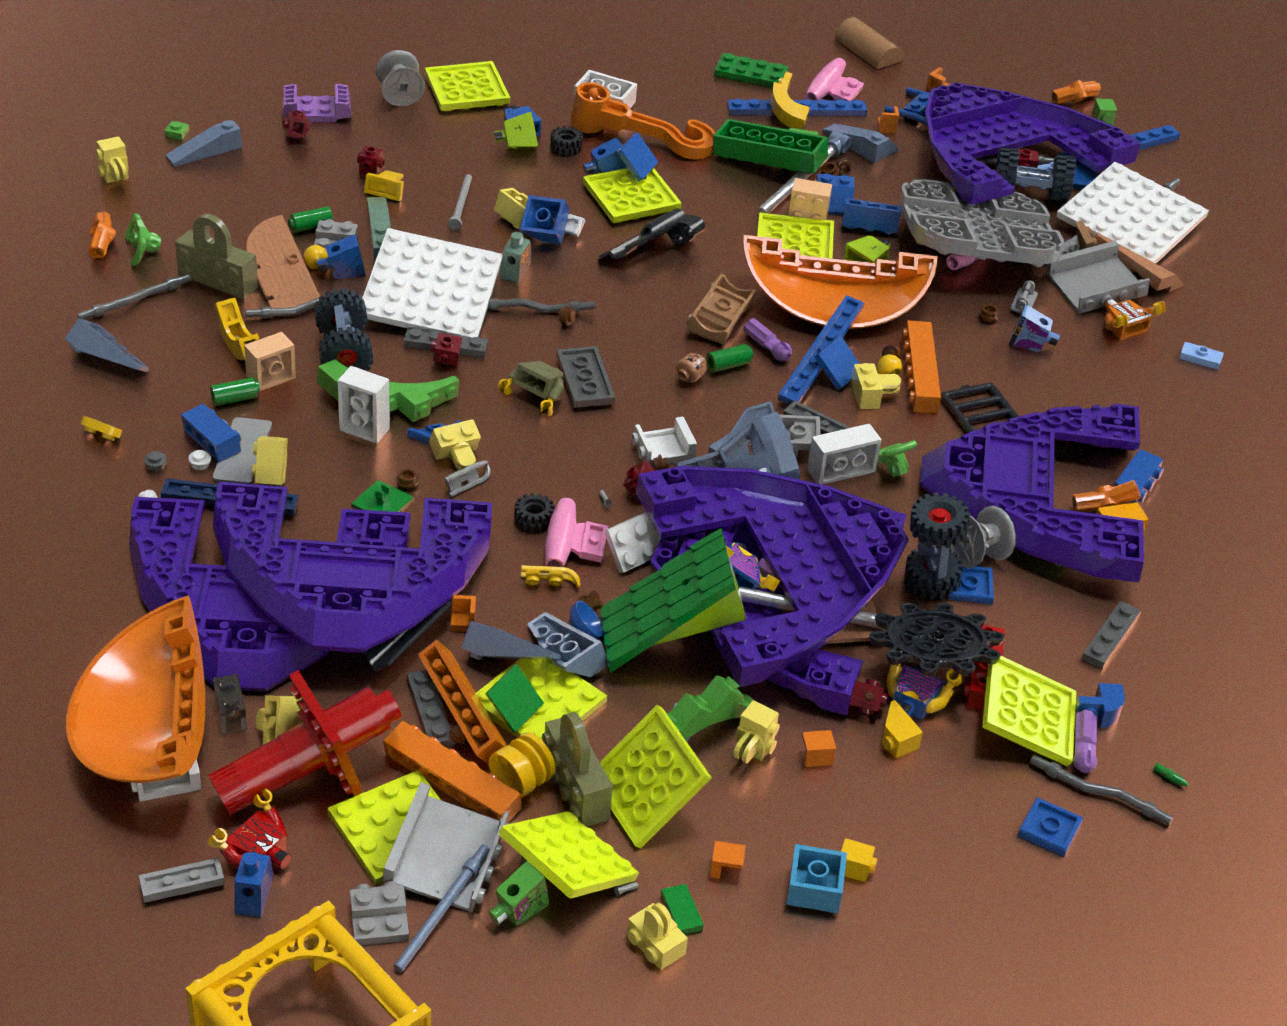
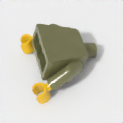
[498,361,564,417]

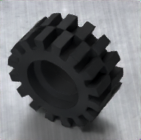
[550,126,583,156]
[514,493,555,533]

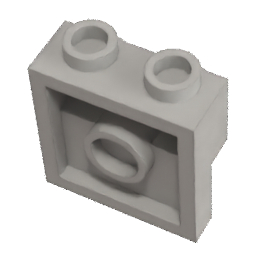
[314,219,358,250]
[779,415,820,456]
[350,881,409,946]

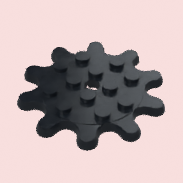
[869,603,1005,676]

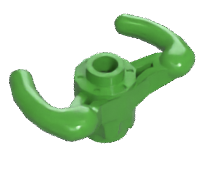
[125,213,161,267]
[878,440,917,477]

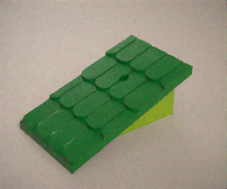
[600,529,746,673]

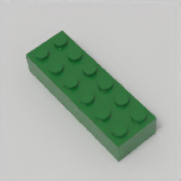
[713,119,828,174]

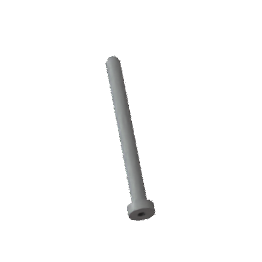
[448,174,472,230]

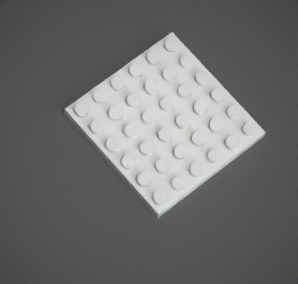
[1056,162,1209,264]
[362,228,503,338]

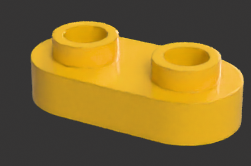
[80,416,123,441]

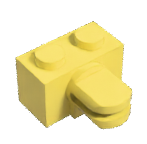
[95,136,129,183]
[494,188,528,229]
[851,363,901,409]
[429,419,481,471]
[252,436,288,485]
[255,695,301,745]
[733,700,780,764]
[627,903,688,970]

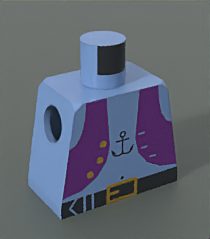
[1009,305,1060,352]

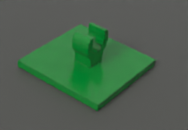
[351,480,414,512]
[485,664,544,733]

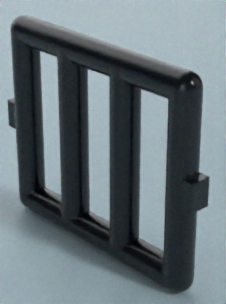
[941,382,1019,433]

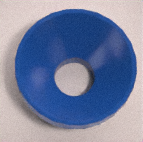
[568,601,604,639]

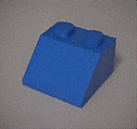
[816,174,855,216]
[520,195,570,245]

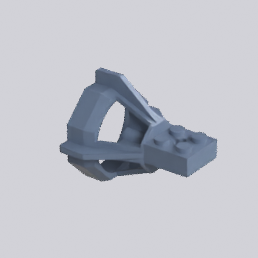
[675,402,800,480]

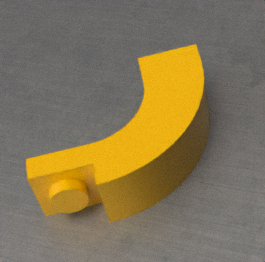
[770,72,810,130]
[214,298,260,360]

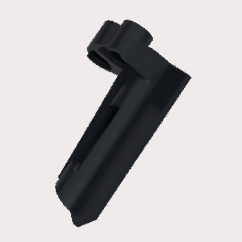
[598,208,706,259]
[364,601,453,672]

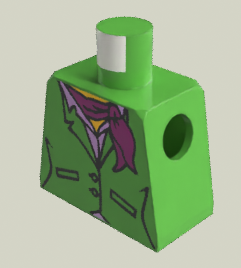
[488,861,549,925]

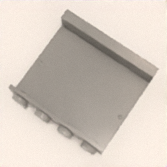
[1046,241,1150,314]
[382,782,509,912]

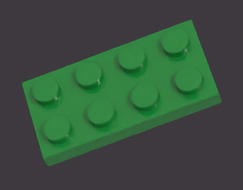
[714,53,789,88]

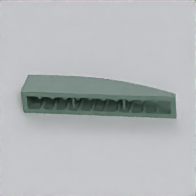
[366,197,391,265]

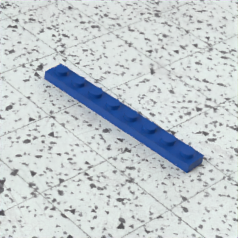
[727,99,868,116]
[1059,125,1181,165]
[778,295,864,405]

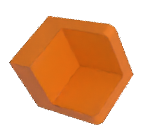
[926,67,951,91]
[877,106,899,133]
[451,595,476,632]
[802,730,836,767]
[710,841,746,879]

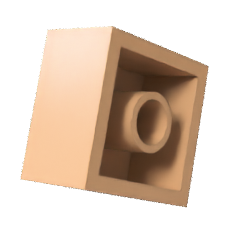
[789,178,832,220]
[244,332,296,391]

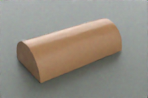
[835,17,903,69]

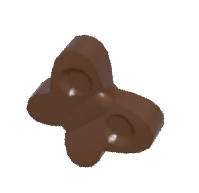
[577,590,603,613]

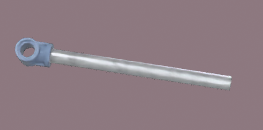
[757,130,852,215]
[739,587,885,630]

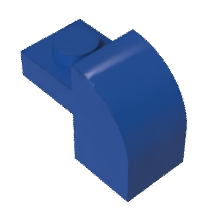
[1075,683,1125,727]

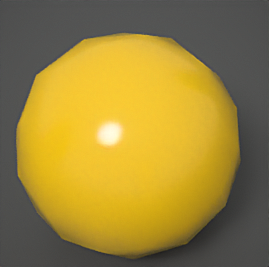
[303,245,328,270]
[877,354,902,376]

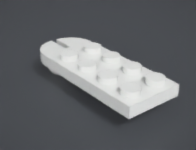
[604,512,660,573]

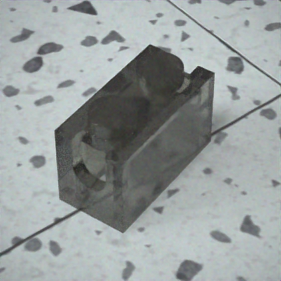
[213,673,247,733]

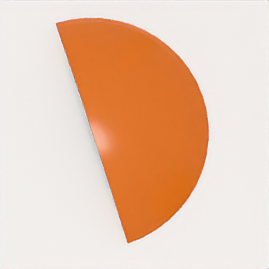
[743,235,938,329]
[66,595,205,783]

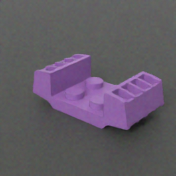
[282,84,351,122]

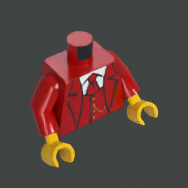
[208,789,291,869]

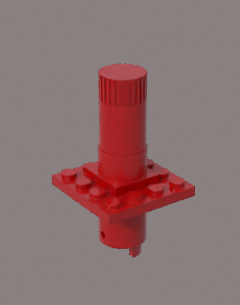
[208,670,402,816]

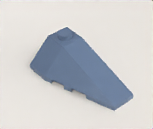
[166,120,242,167]
[822,123,899,163]
[65,318,149,372]
[527,612,608,677]
[461,621,561,660]

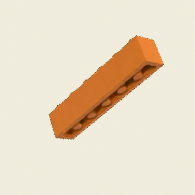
[902,320,941,414]
[418,639,507,765]
[383,721,522,823]

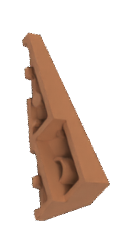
[1095,234,1184,292]

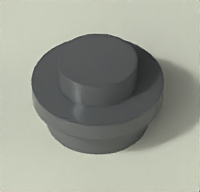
[144,451,167,471]

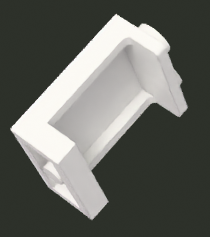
[631,417,697,467]
[131,759,202,802]

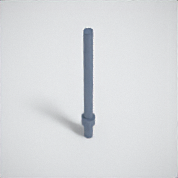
[393,844,490,972]

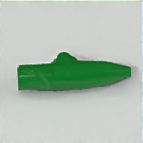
[1153,763,1189,787]

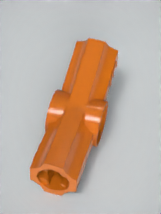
[1051,80,1101,105]
[87,211,116,259]
[1072,480,1141,512]

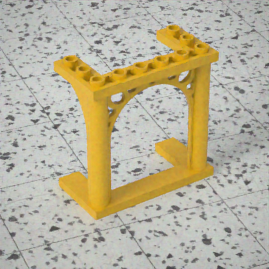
[185,900,431,1026]

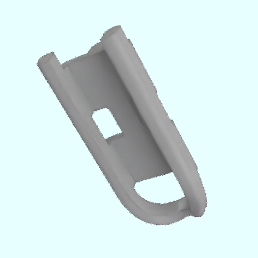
[444,460,490,497]

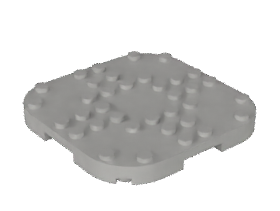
[899,180,1064,267]

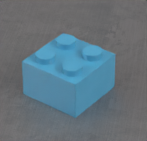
[786,844,847,913]

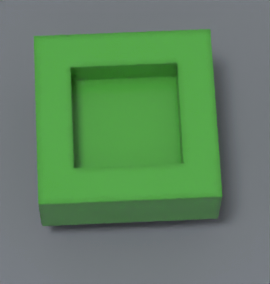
[164,121,190,140]

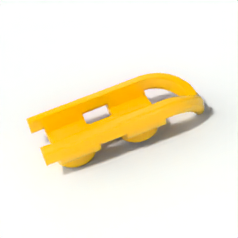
[521,565,580,588]

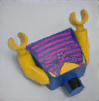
[726,543,780,592]
[886,664,962,719]

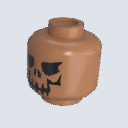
[676,353,707,383]

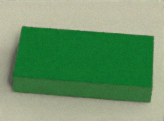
[661,884,704,935]

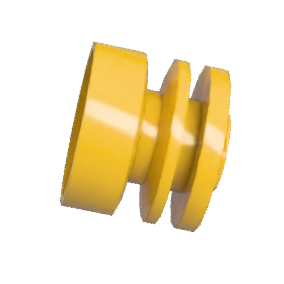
[489,732,556,799]

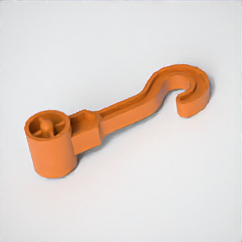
[570,82,715,159]

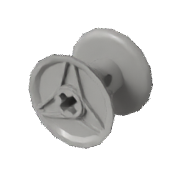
[376,50,425,106]
[950,506,1016,569]

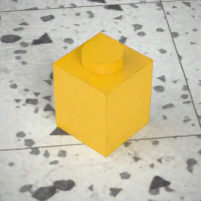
[841,838,878,882]

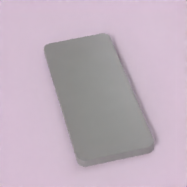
[213,417,272,484]

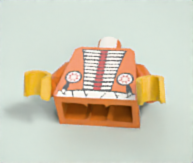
[1104,299,1166,340]

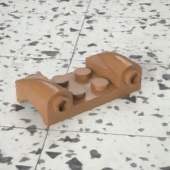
[686,273,756,345]

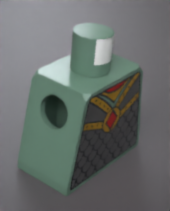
[500,232,531,283]

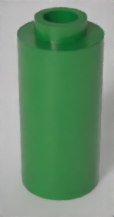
[288,206,333,233]
[706,344,753,373]
[210,377,260,406]

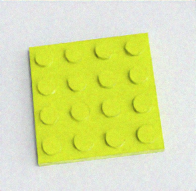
[425,61,510,111]
[583,167,682,223]
[757,213,834,259]
[982,656,1076,767]
[476,659,607,741]
[600,705,712,848]
[328,770,440,886]
[498,811,639,899]

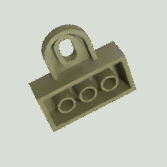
[175,214,258,300]
[542,712,613,827]

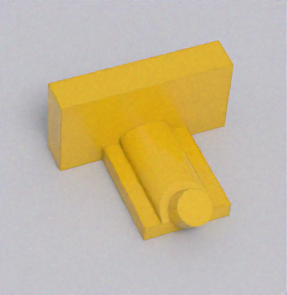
[364,170,404,201]

